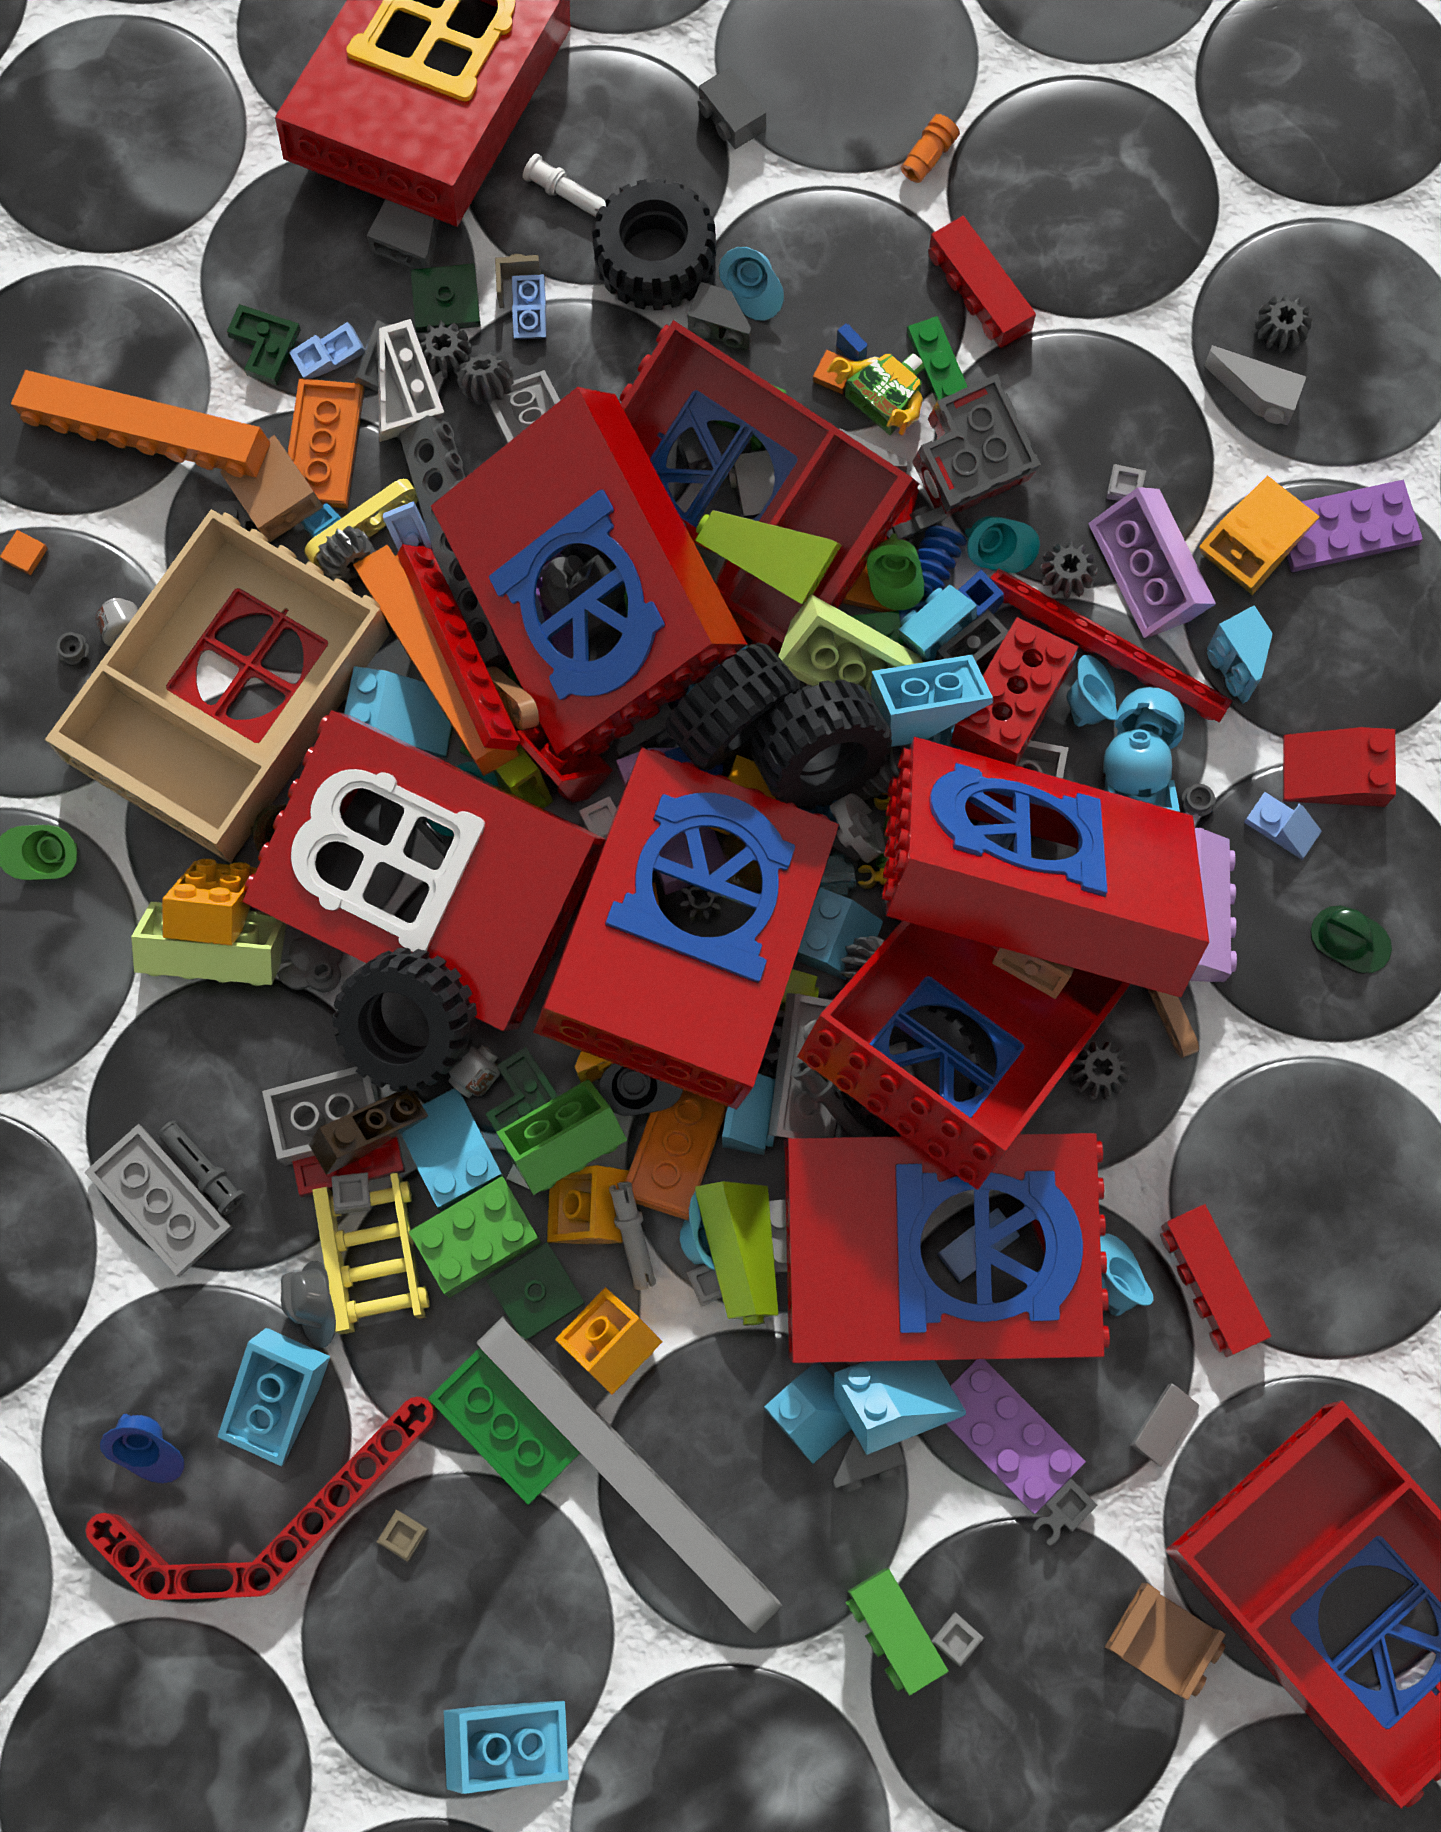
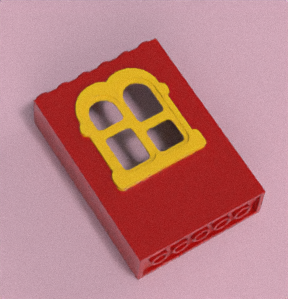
[275,0,570,227]

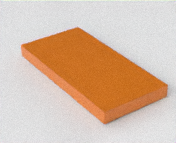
[287,378,365,509]
[625,1090,728,1221]

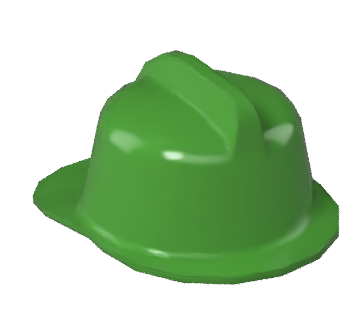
[867,533,924,611]
[0,825,77,880]

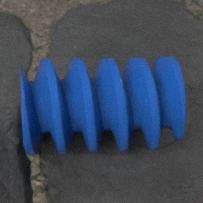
[917,525,967,600]

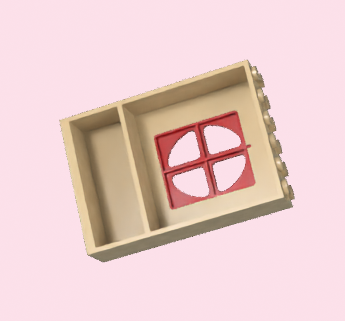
[45,509,390,864]

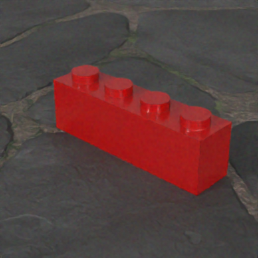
[928,215,1036,349]
[1160,1204,1272,1357]

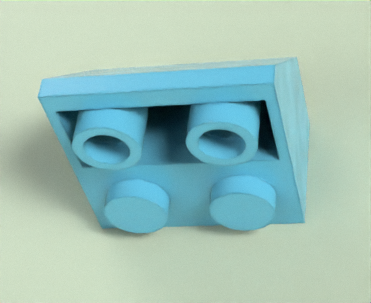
[1207,606,1273,704]

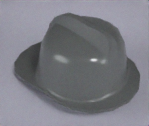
[280,1261,336,1348]

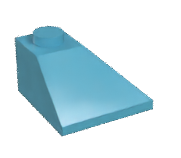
[764,1362,851,1464]

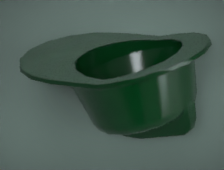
[1311,905,1392,973]

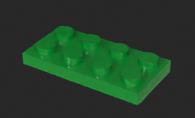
[428,1348,581,1505]

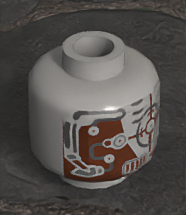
[96,598,138,647]
[448,1044,500,1098]

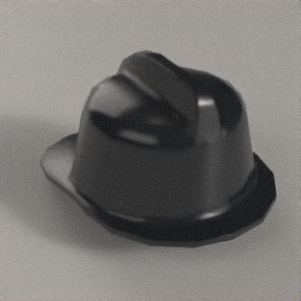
[599,1063,684,1116]

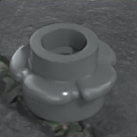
[56,632,89,665]
[1181,784,1216,816]

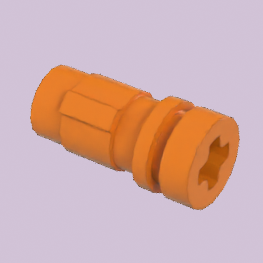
[901,114,960,183]

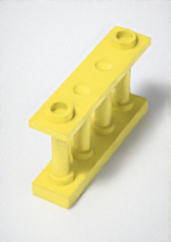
[312,1173,430,1335]

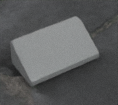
[1130,1383,1200,1467]

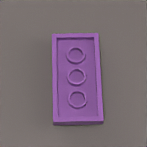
[1287,479,1423,572]
[945,1359,1086,1515]

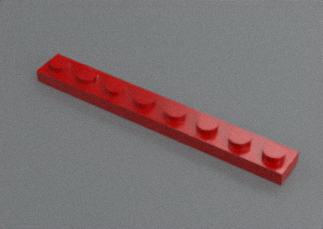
[397,544,520,751]
[990,568,1233,723]

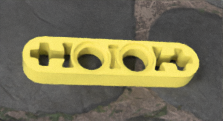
[304,479,418,569]

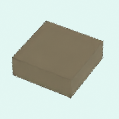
[377,1510,429,1562]

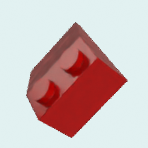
[516,727,613,803]
[1283,727,1396,807]

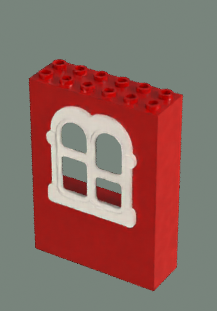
[242,710,605,1031]

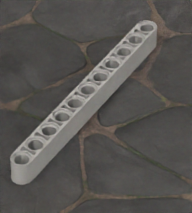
[477,1316,782,1633]

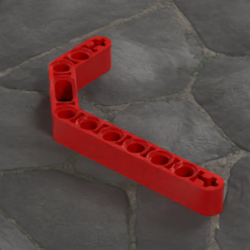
[86,1396,438,1600]

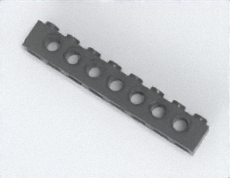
[399,415,510,670]

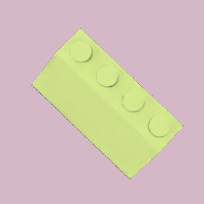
[778,594,923,695]
[131,902,286,986]

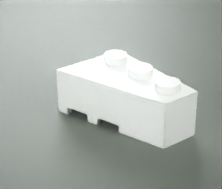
[377,319,444,442]

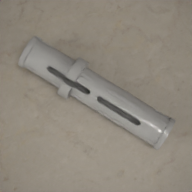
[609,1182,656,1290]

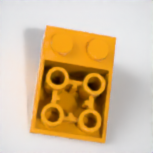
[1199,475,1320,595]
[162,859,258,946]

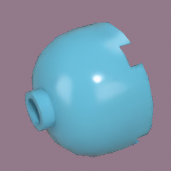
[1115,687,1184,749]
[1103,729,1172,795]

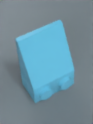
[871,655,993,747]
[344,666,452,758]
[401,1088,505,1212]
[217,1328,330,1467]
[834,1360,966,1455]
[444,1701,569,1794]

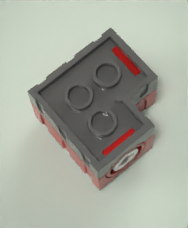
[912,373,1041,518]

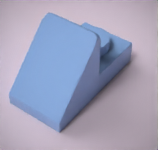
[383,501,434,553]
[1244,792,1322,860]

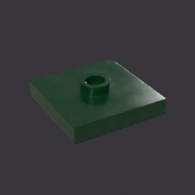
[411,263,481,333]
[486,1242,585,1341]

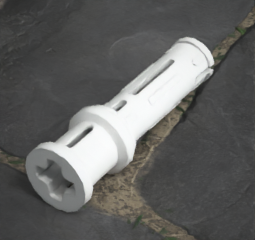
[523,154,606,217]

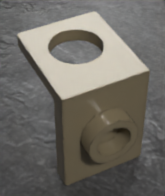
[495,254,541,308]

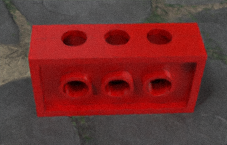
[951,617,1079,766]

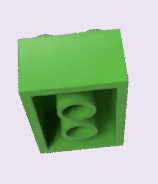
[496,1079,627,1195]
[409,1176,542,1298]
[845,1568,949,1696]

